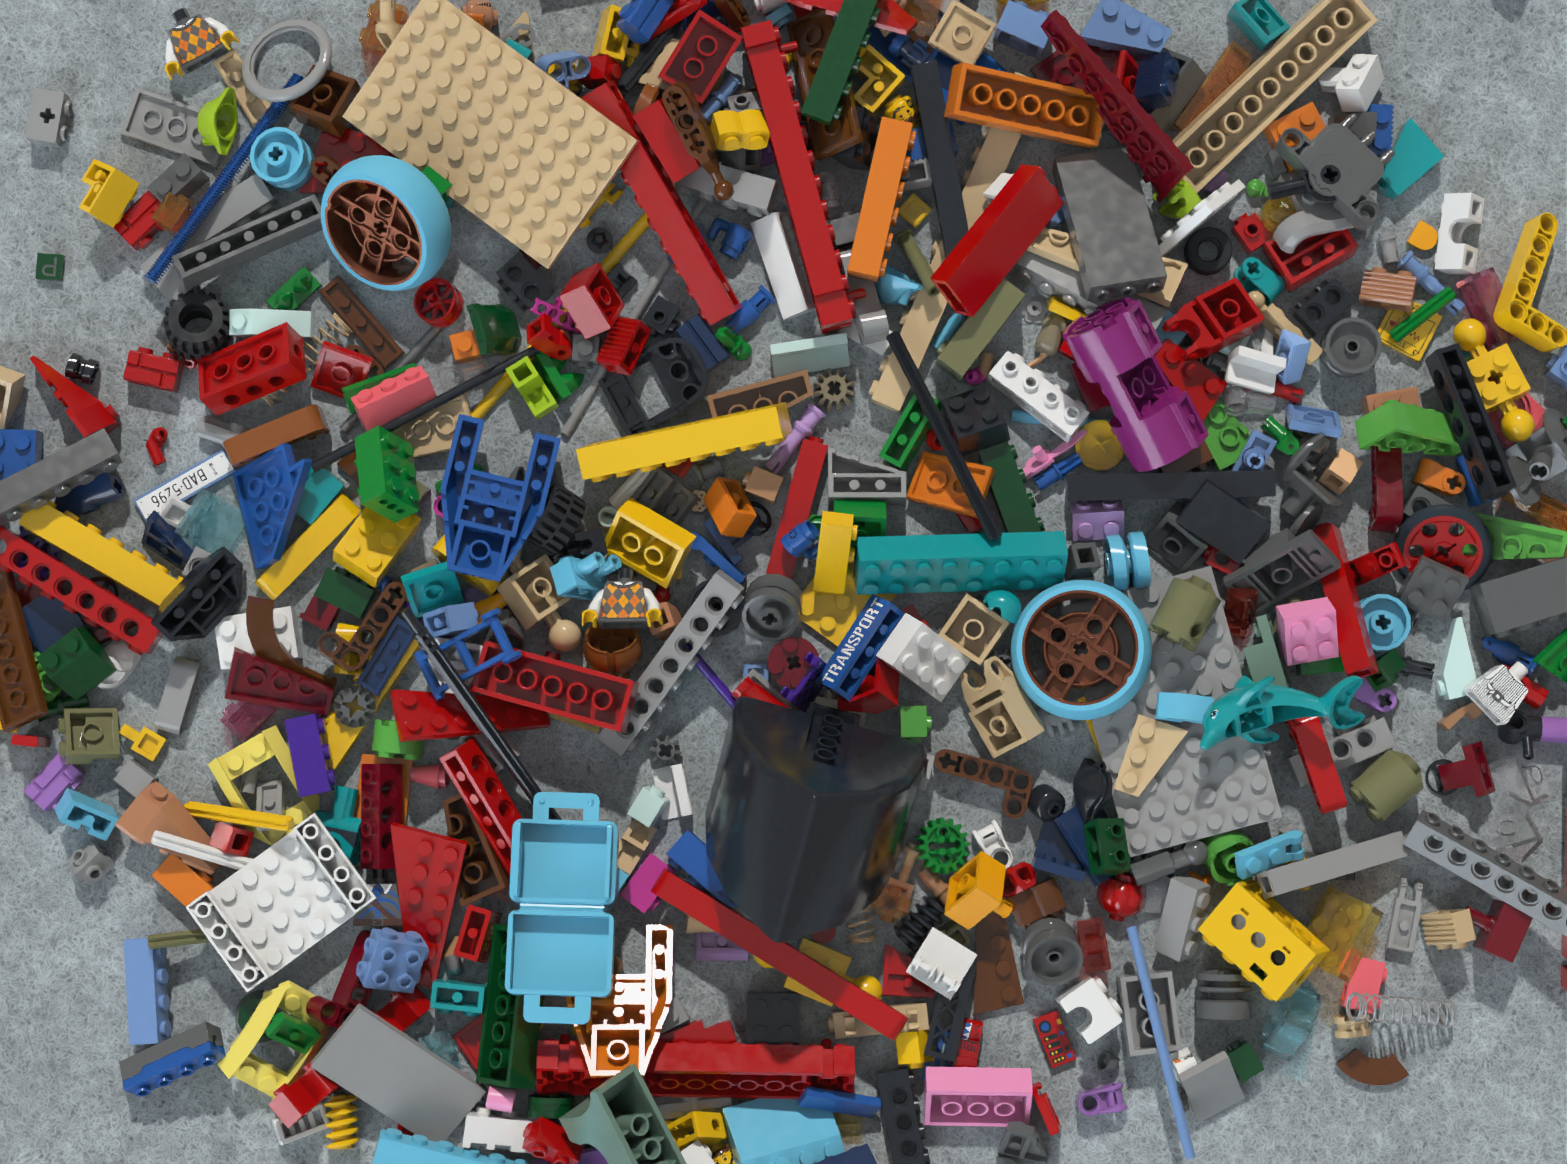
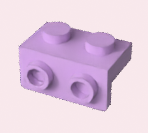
[1070,500,1124,541]

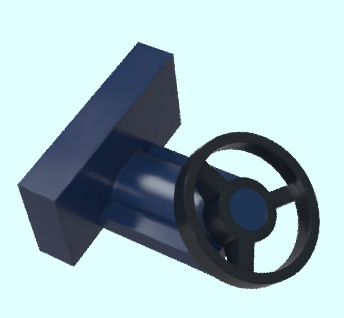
[703,501,771,566]

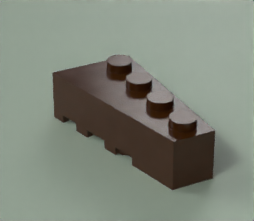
[443,793,510,907]

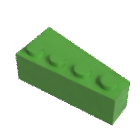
[1355,400,1461,457]

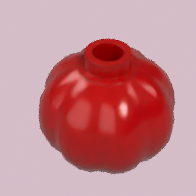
[1097,872,1147,922]

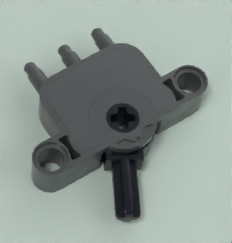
[1267,113,1395,230]

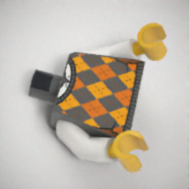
[164,8,240,80]
[582,568,663,629]

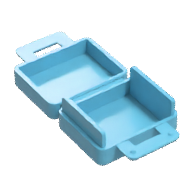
[505,792,619,1024]

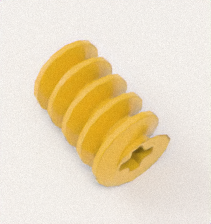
[324,1093,359,1149]

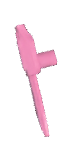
[1023,430,1087,480]

